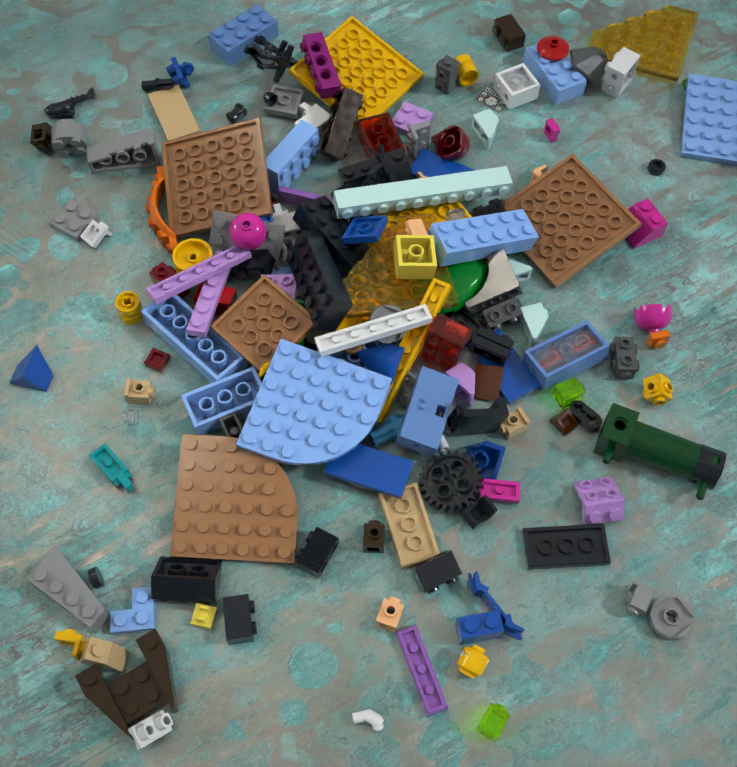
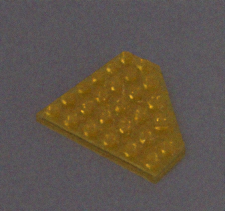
[587,5,699,82]
[342,213,458,319]

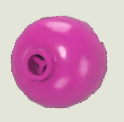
[229,212,267,250]
[633,304,672,334]

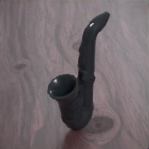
[44,87,94,117]

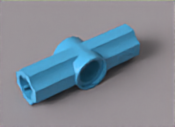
[368,414,404,448]

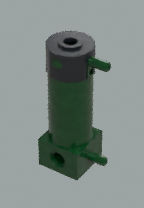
[593,403,727,500]

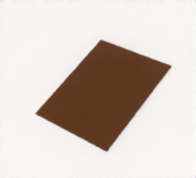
[474,364,504,401]

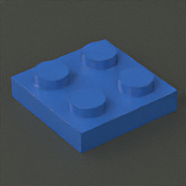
[342,215,388,245]

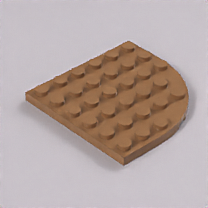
[170,434,298,564]

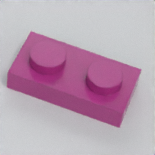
[478,478,520,504]

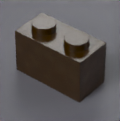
[492,14,526,52]

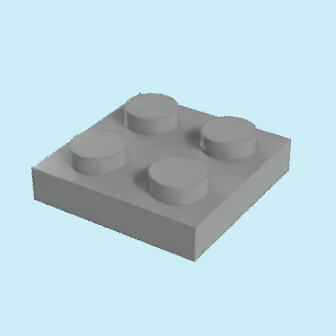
[264,84,305,119]
[48,198,100,241]

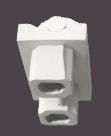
[128,710,173,750]

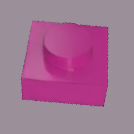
[544,118,560,143]

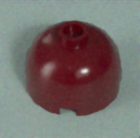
[436,125,470,161]

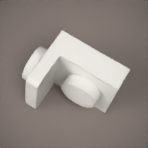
[80,219,113,248]

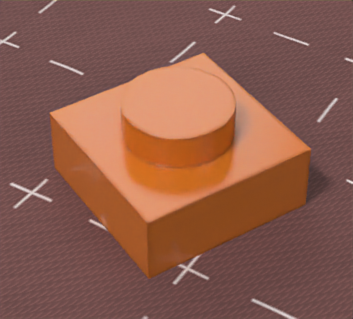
[646,330,670,348]

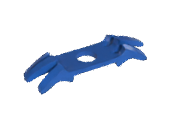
[468,571,525,640]

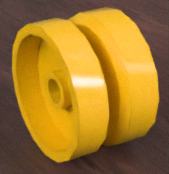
[172,238,213,286]

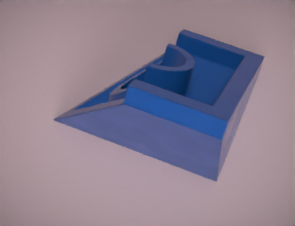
[356,344,405,384]
[10,345,53,392]
[465,441,506,480]

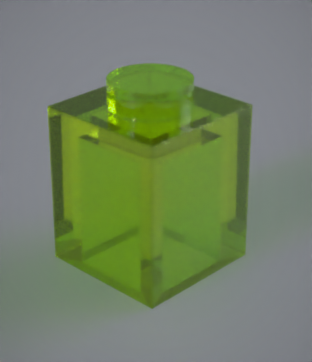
[552,377,585,409]
[476,703,510,742]

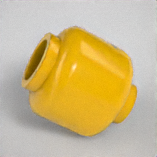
[457,644,489,679]

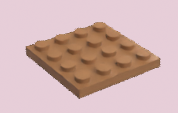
[210,274,314,376]

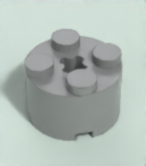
[51,119,87,158]

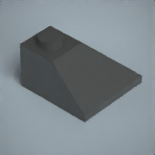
[569,46,608,85]

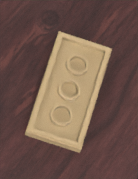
[147,85,200,141]
[378,482,440,569]

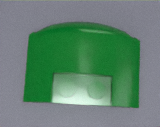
[408,259,489,317]

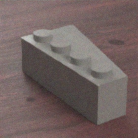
[87,127,160,174]
[26,545,110,633]

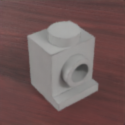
[625,580,655,617]

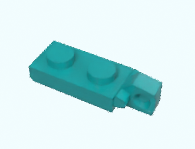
[89,443,135,493]

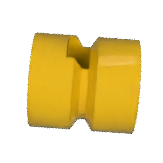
[455,54,479,86]
[115,291,143,325]

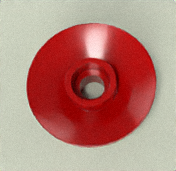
[537,36,569,61]

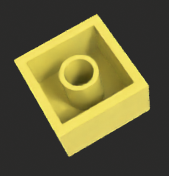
[393,235,437,280]

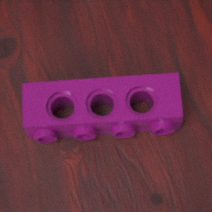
[300,32,342,99]

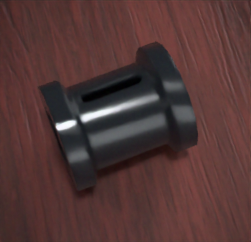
[226,103,248,124]

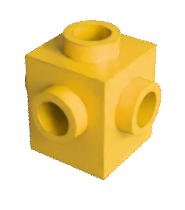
[643,373,673,406]

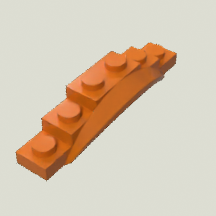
[145,166,178,254]

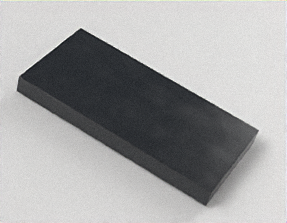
[522,524,611,570]

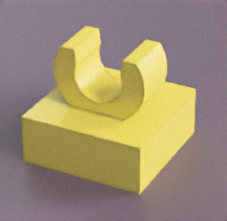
[190,603,218,630]

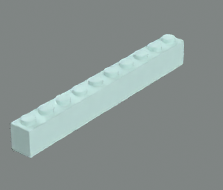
[333,166,513,219]

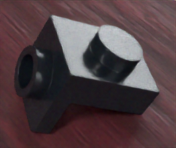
[461,495,498,530]

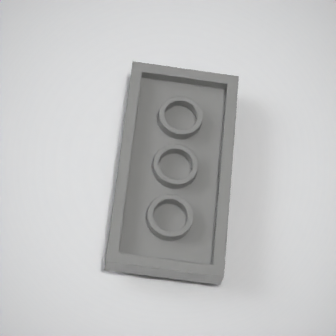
[209,210,286,262]

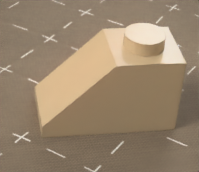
[80,637,129,673]

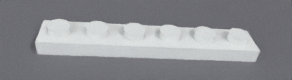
[314,304,433,357]

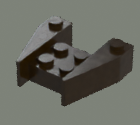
[75,629,179,740]

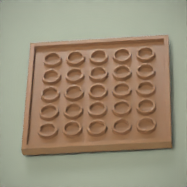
[161,118,273,238]
[504,153,642,289]

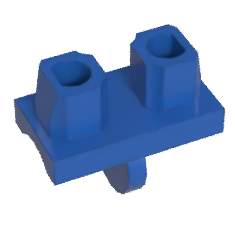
[166,57,194,89]

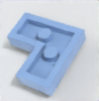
[110,587,155,635]

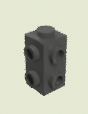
[435,55,460,95]
[478,296,523,330]
[609,336,639,380]

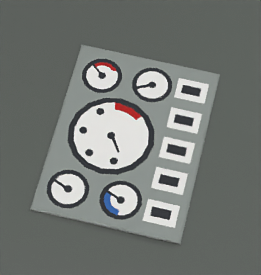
[474,86,506,114]

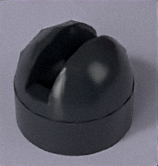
[263,91,278,107]

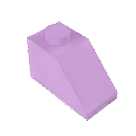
[445,362,475,408]

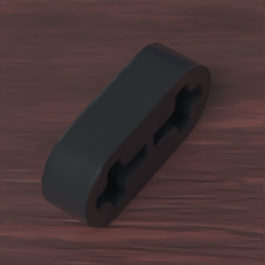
[569,400,602,432]

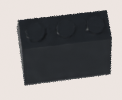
[151,556,222,604]

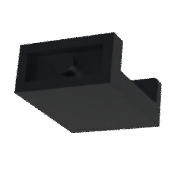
[447,397,509,435]

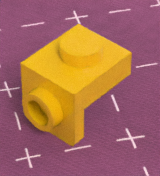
[54,628,87,661]

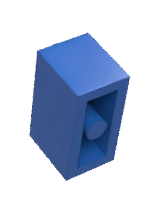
[455,610,504,645]

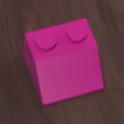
[625,198,668,249]

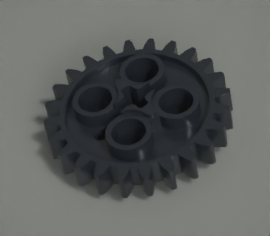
[418,449,484,514]

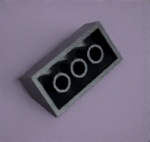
[338,148,414,188]

